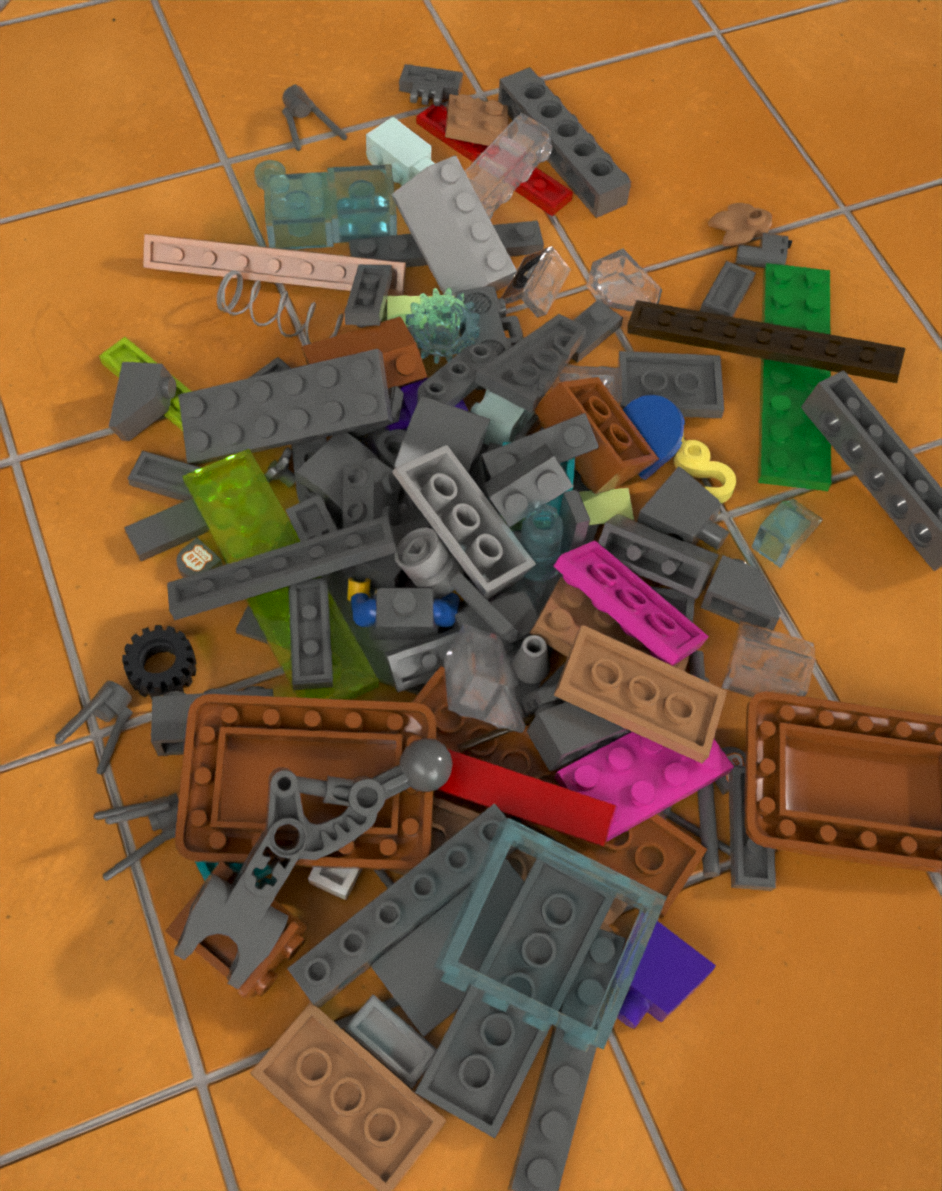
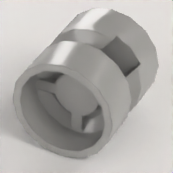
[394,527,464,598]

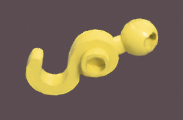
[673,432,736,503]

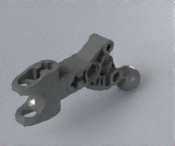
[174,738,453,989]

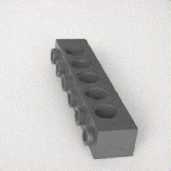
[498,67,631,218]
[801,370,942,571]
[287,803,522,1007]

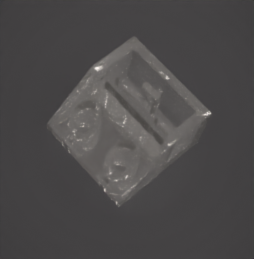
[721,620,816,697]
[444,624,526,733]

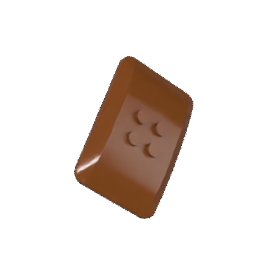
[745,691,942,873]
[175,694,436,870]

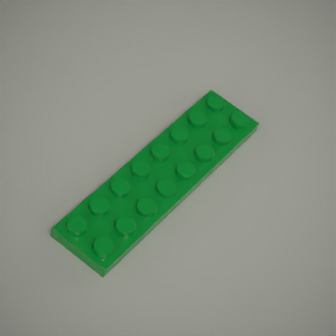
[758,263,831,491]

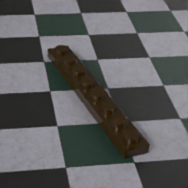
[627,300,906,383]

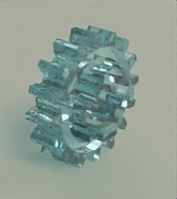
[406,288,480,364]

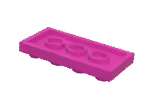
[554,540,709,666]
[554,732,734,842]

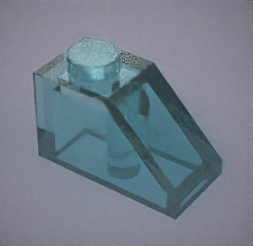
[752,499,823,568]

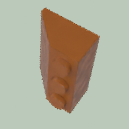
[301,316,427,389]
[534,377,659,494]

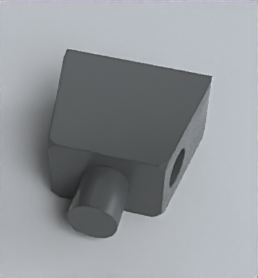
[637,467,729,550]

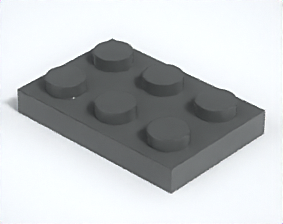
[618,351,724,418]

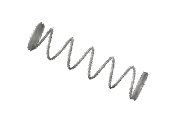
[216,270,344,344]

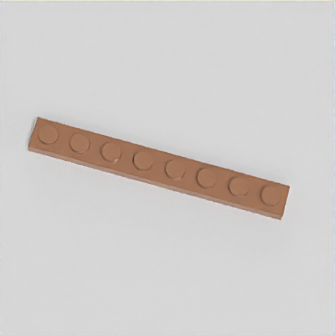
[143,234,406,296]

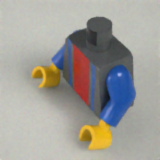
[347,577,464,640]

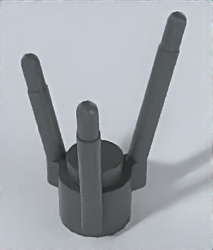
[282,84,347,151]
[55,681,133,775]
[94,793,179,881]

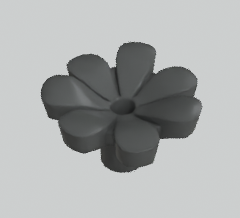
[257,447,295,488]

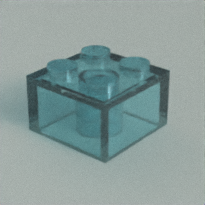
[327,164,397,243]
[263,172,334,249]

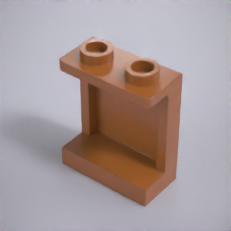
[165,861,308,998]

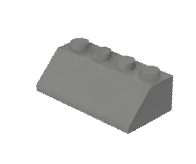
[392,155,517,309]
[392,445,536,600]

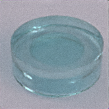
[254,160,287,191]

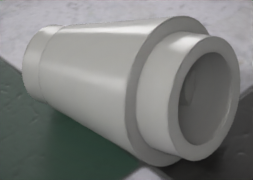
[512,635,551,684]

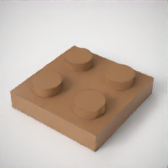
[445,94,508,149]

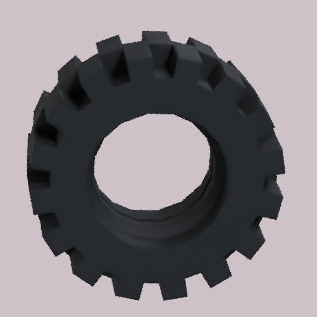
[122,625,197,699]

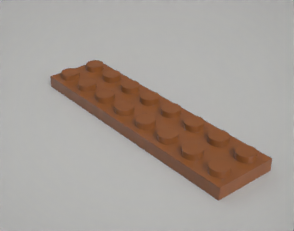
[411,666,707,919]

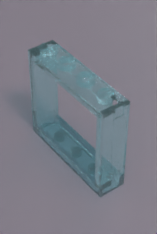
[434,818,667,1052]

